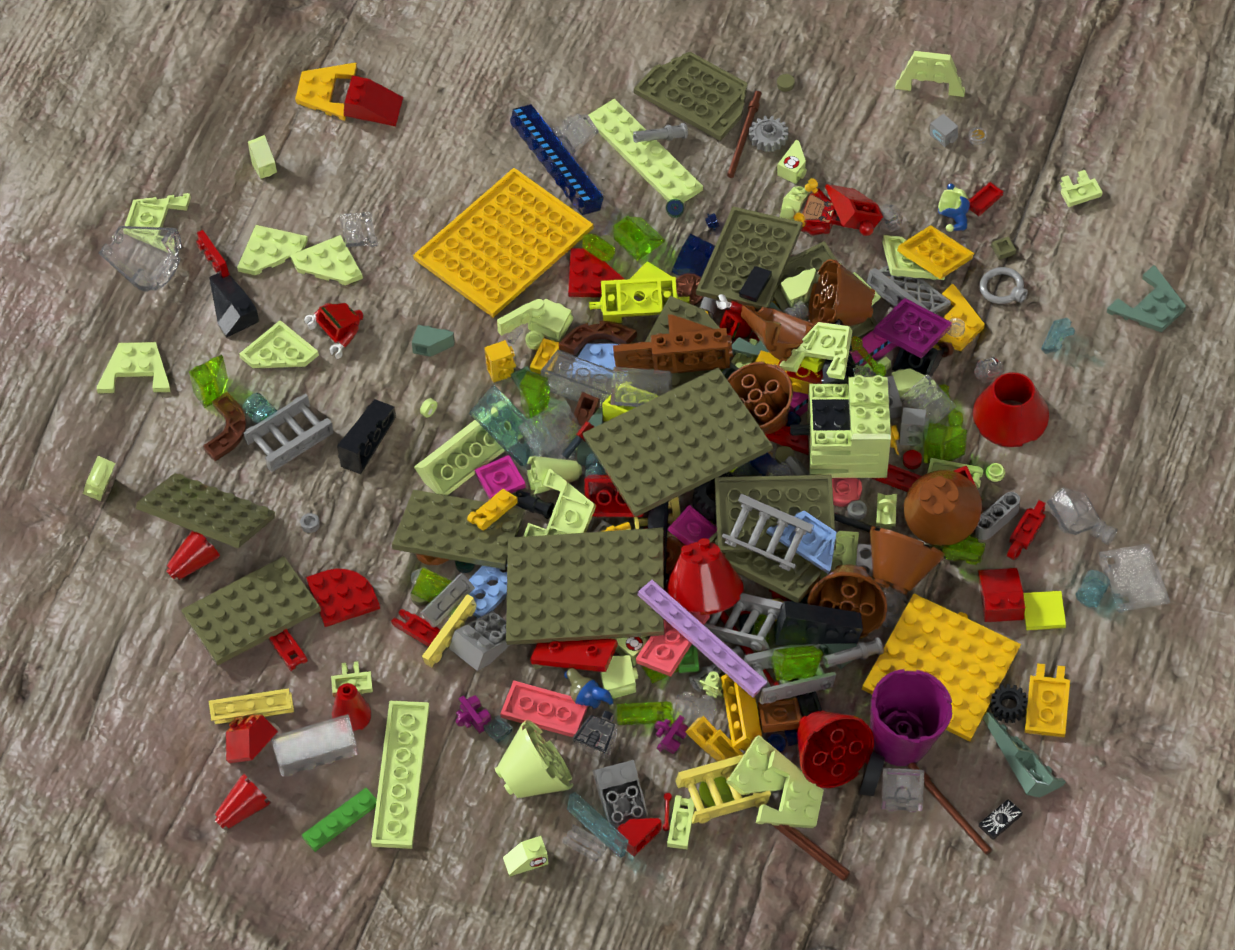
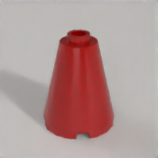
[166,530,220,580]
[331,683,371,733]
[215,774,271,829]

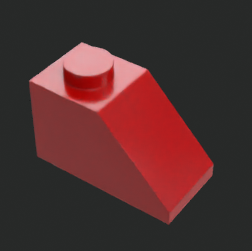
[616,818,662,857]

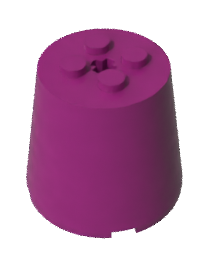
[870,669,953,766]

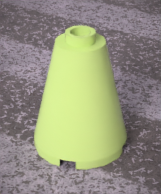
[527,456,582,495]

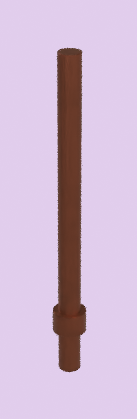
[727,91,762,178]
[908,762,992,855]

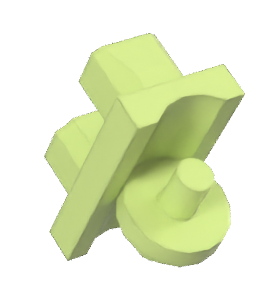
[876,493,897,529]

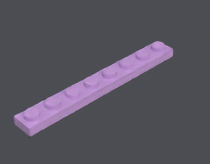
[638,580,767,697]

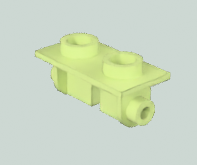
[699,672,724,699]

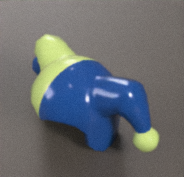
[938,183,970,232]

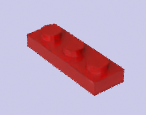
[196,230,229,278]

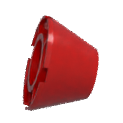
[973,372,1049,447]

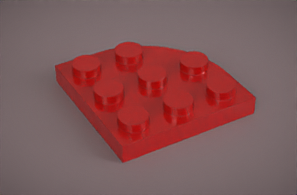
[306,568,380,627]

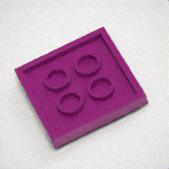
[874,298,952,358]

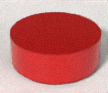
[903,450,922,469]
[1007,540,1023,560]

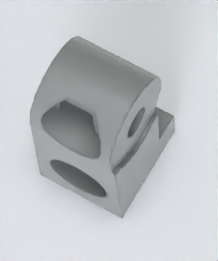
[856,544,873,578]

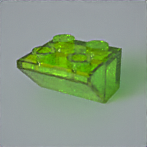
[613,216,665,261]
[189,354,228,408]
[519,371,551,428]
[923,423,968,463]
[771,646,823,681]

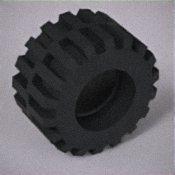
[692,473,733,524]

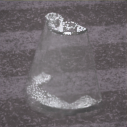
[99,226,182,292]

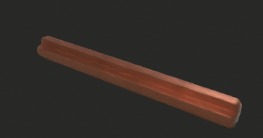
[771,824,850,881]

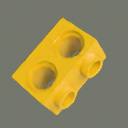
[484,340,516,383]

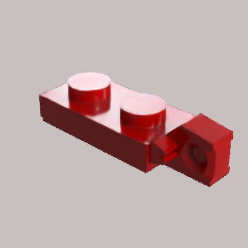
[1009,500,1046,550]

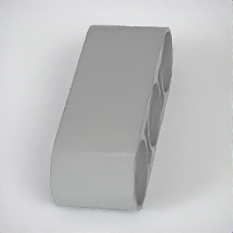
[975,492,1020,540]

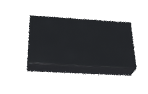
[739,266,772,302]

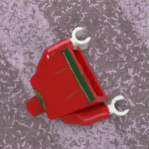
[716,294,752,344]
[304,303,364,359]

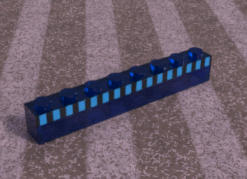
[510,104,604,215]

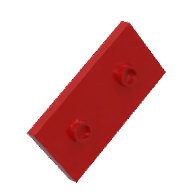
[530,639,618,672]

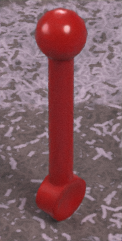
[662,793,672,831]

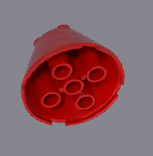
[665,538,744,615]
[797,711,874,788]

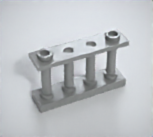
[244,393,334,473]
[722,494,814,571]
[704,593,783,651]
[744,644,836,704]

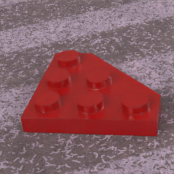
[568,248,624,297]

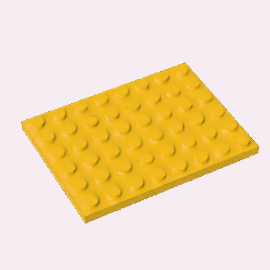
[413,168,594,318]

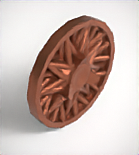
[676,273,703,305]

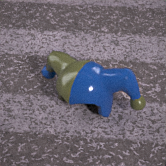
[564,668,617,709]

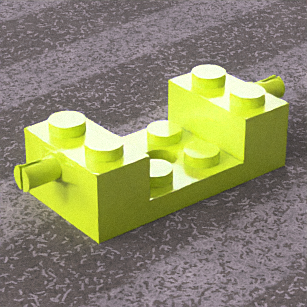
[589,277,690,323]

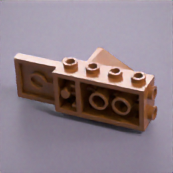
[613,314,733,375]

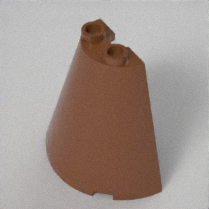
[741,305,816,362]

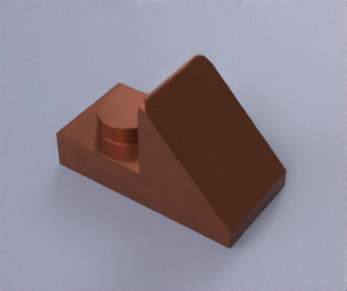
[569,392,600,431]

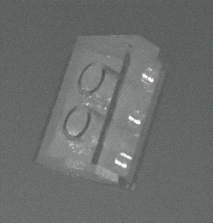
[610,367,673,407]

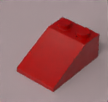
[344,75,404,127]
[978,568,1025,623]

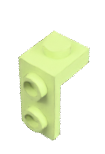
[780,186,811,220]

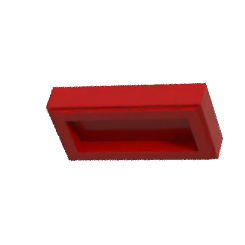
[969,182,1004,216]

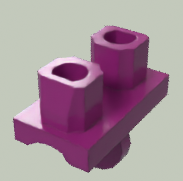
[455,695,491,734]
[655,715,689,754]

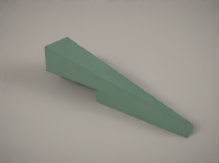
[983,712,1066,798]

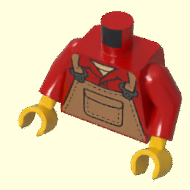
[793,178,843,236]

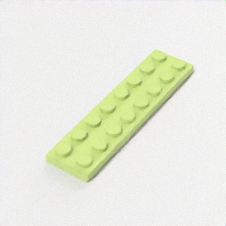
[586,99,703,207]
[371,701,430,849]

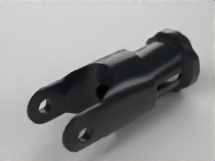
[516,490,555,519]

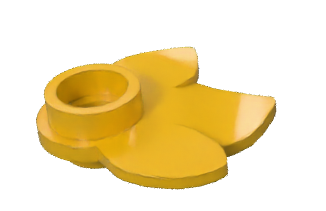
[890,424,900,455]

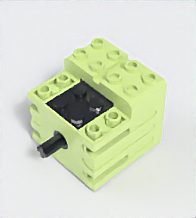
[790,375,891,478]

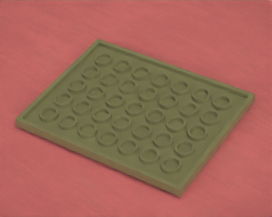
[583,367,773,517]
[506,528,665,645]

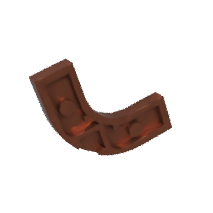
[559,321,637,355]
[203,392,246,461]

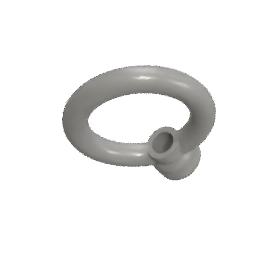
[980,267,1028,304]

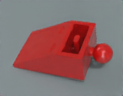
[825,184,883,236]

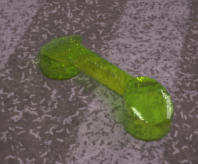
[850,336,886,377]
[934,384,963,430]

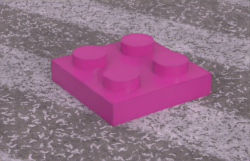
[475,455,526,499]
[667,505,717,545]

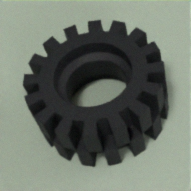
[991,684,1028,723]

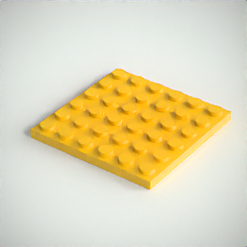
[862,593,1021,742]

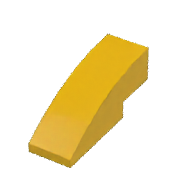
[685,716,743,761]

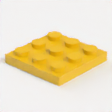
[897,225,974,279]

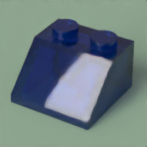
[672,234,715,278]

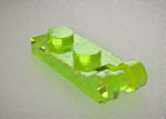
[617,701,674,725]

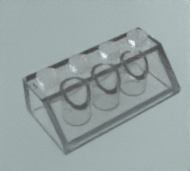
[539,350,625,408]
[271,715,359,777]

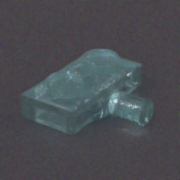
[1041,318,1075,354]

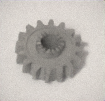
[749,116,788,152]

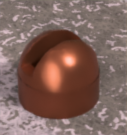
[939,342,954,357]

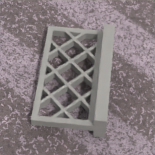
[866,265,951,314]

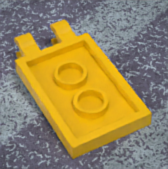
[1025,663,1070,737]

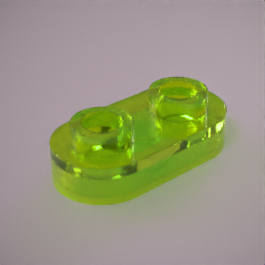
[582,234,616,261]

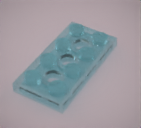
[469,385,547,466]

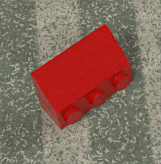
[584,475,644,517]
[226,714,278,763]

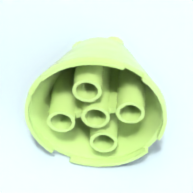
[495,720,573,798]

